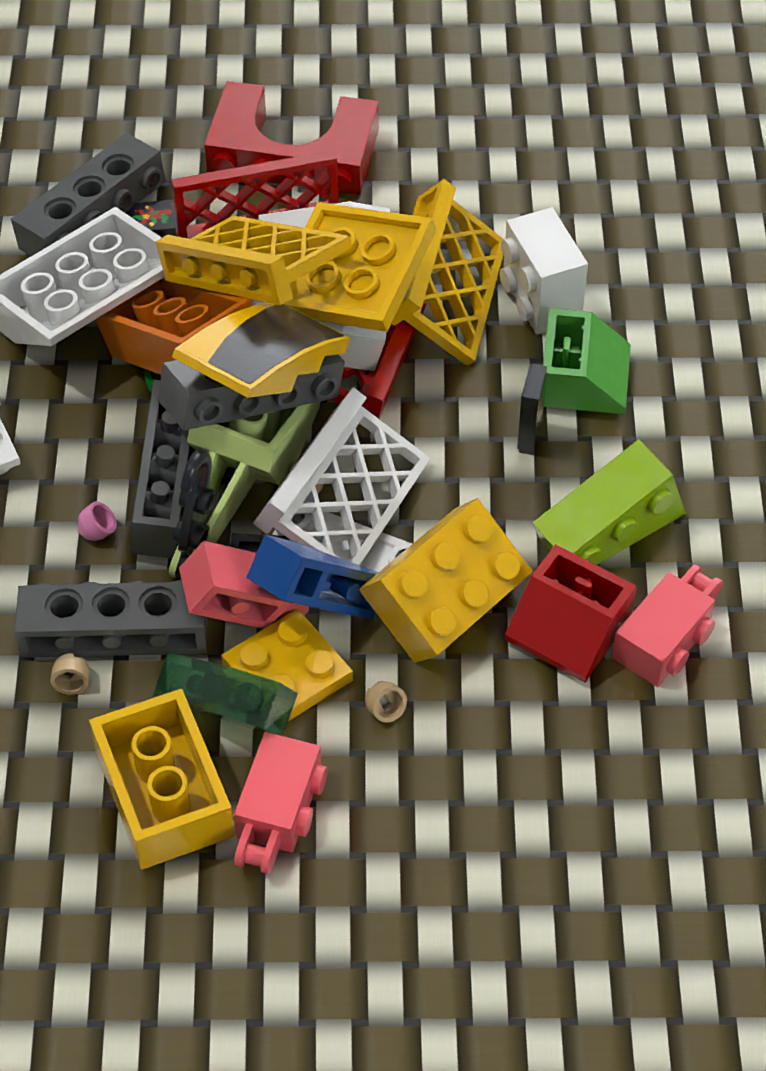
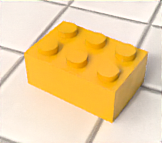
[358,498,533,663]
[89,688,235,870]

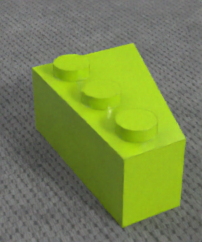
[532,439,686,565]

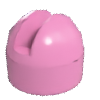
[77,501,117,541]

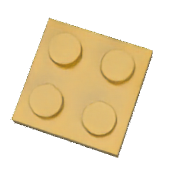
[221,608,353,729]

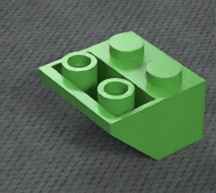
[543,308,631,414]

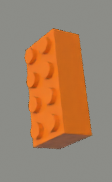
[95,277,252,375]

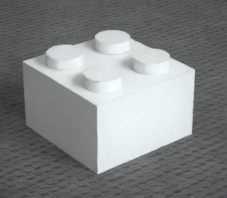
[500,207,588,335]

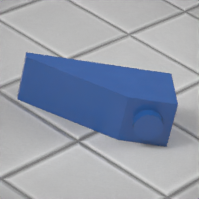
[246,535,378,620]

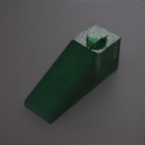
[152,652,298,736]

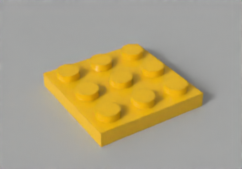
[284,202,437,332]

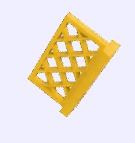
[391,179,503,366]
[155,215,352,305]

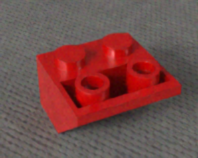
[504,544,637,683]

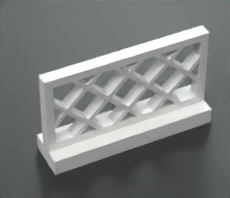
[253,387,431,565]

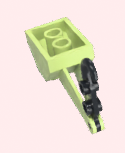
[169,401,321,580]

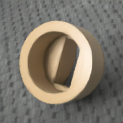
[50,653,90,695]
[365,681,407,723]

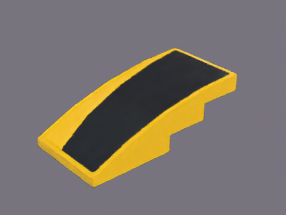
[172,303,351,398]

